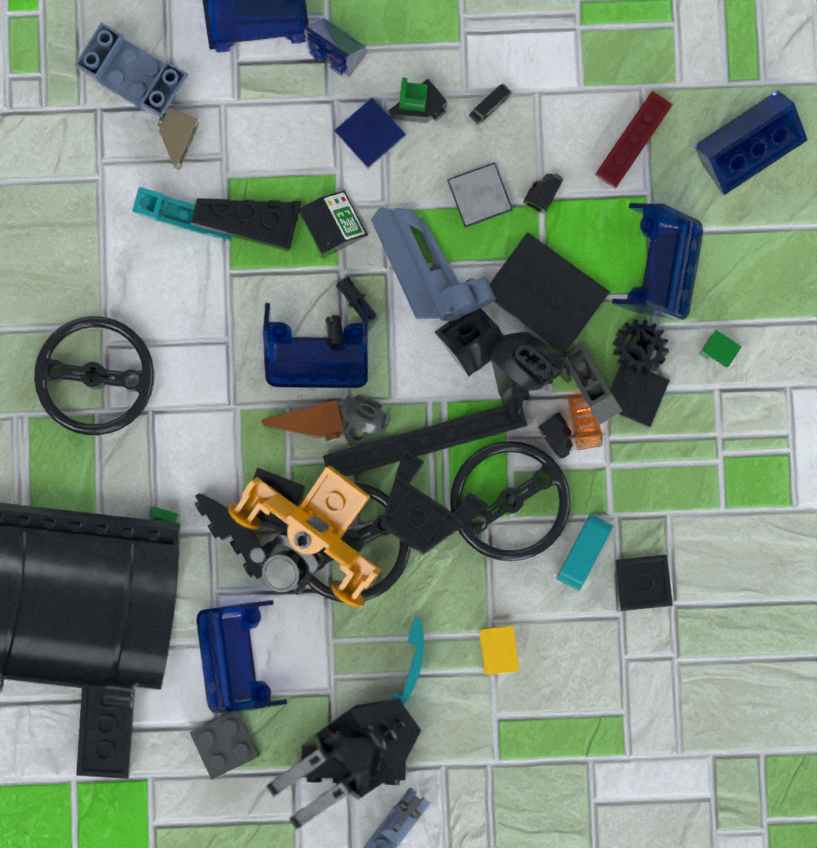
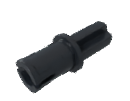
[336,276,377,324]

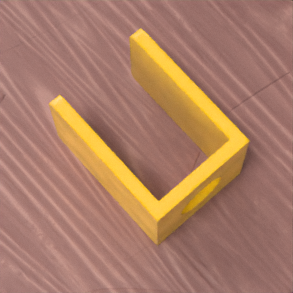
[479,625,519,675]

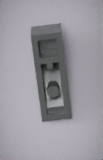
[561,343,622,424]

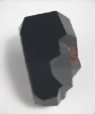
[523,173,563,214]
[538,412,573,458]

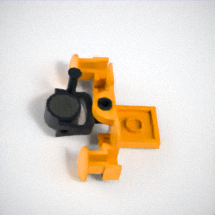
[228,465,381,608]

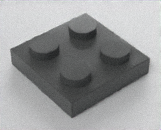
[189,710,259,780]

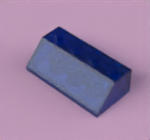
[694,90,808,195]

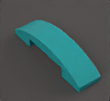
[132,187,232,241]
[390,618,424,705]

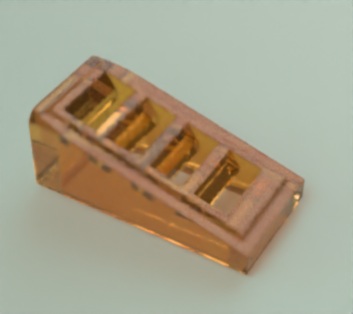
[567,394,603,450]

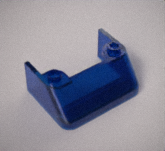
[612,203,703,320]
[263,303,369,388]
[196,600,287,713]

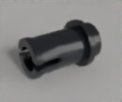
[325,315,346,350]

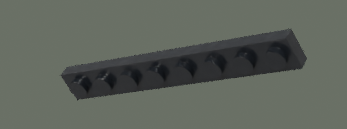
[323,406,528,477]

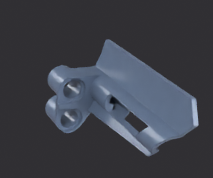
[371,207,496,321]

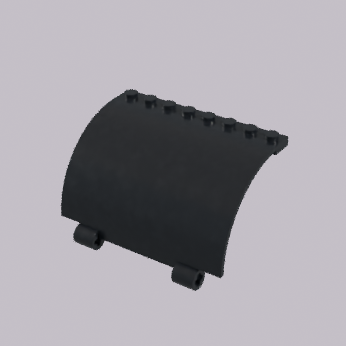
[0,503,181,708]

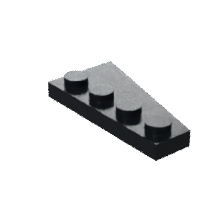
[190,198,301,251]

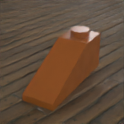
[261,400,345,441]

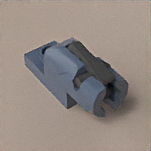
[363,787,430,848]

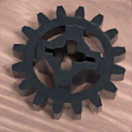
[612,319,669,375]

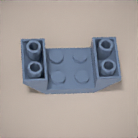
[75,22,189,118]

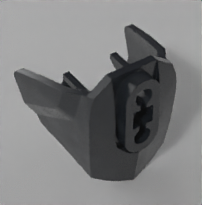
[491,332,571,422]

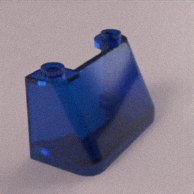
[202,0,310,53]

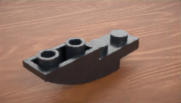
[194,493,263,580]

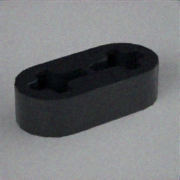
[469,83,512,125]

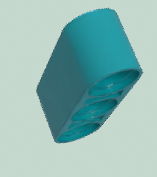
[556,513,613,591]

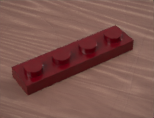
[595,91,673,189]

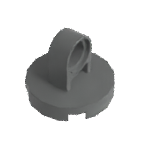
[340,395,391,445]

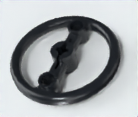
[34,316,155,436]
[450,441,571,561]
[291,483,411,603]

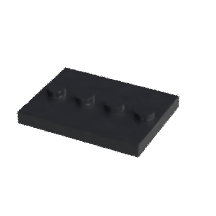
[490,232,610,354]

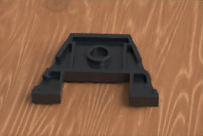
[381,449,488,556]

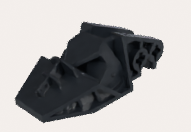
[266,698,422,830]

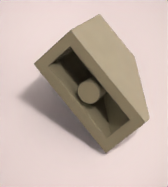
[157,107,199,170]

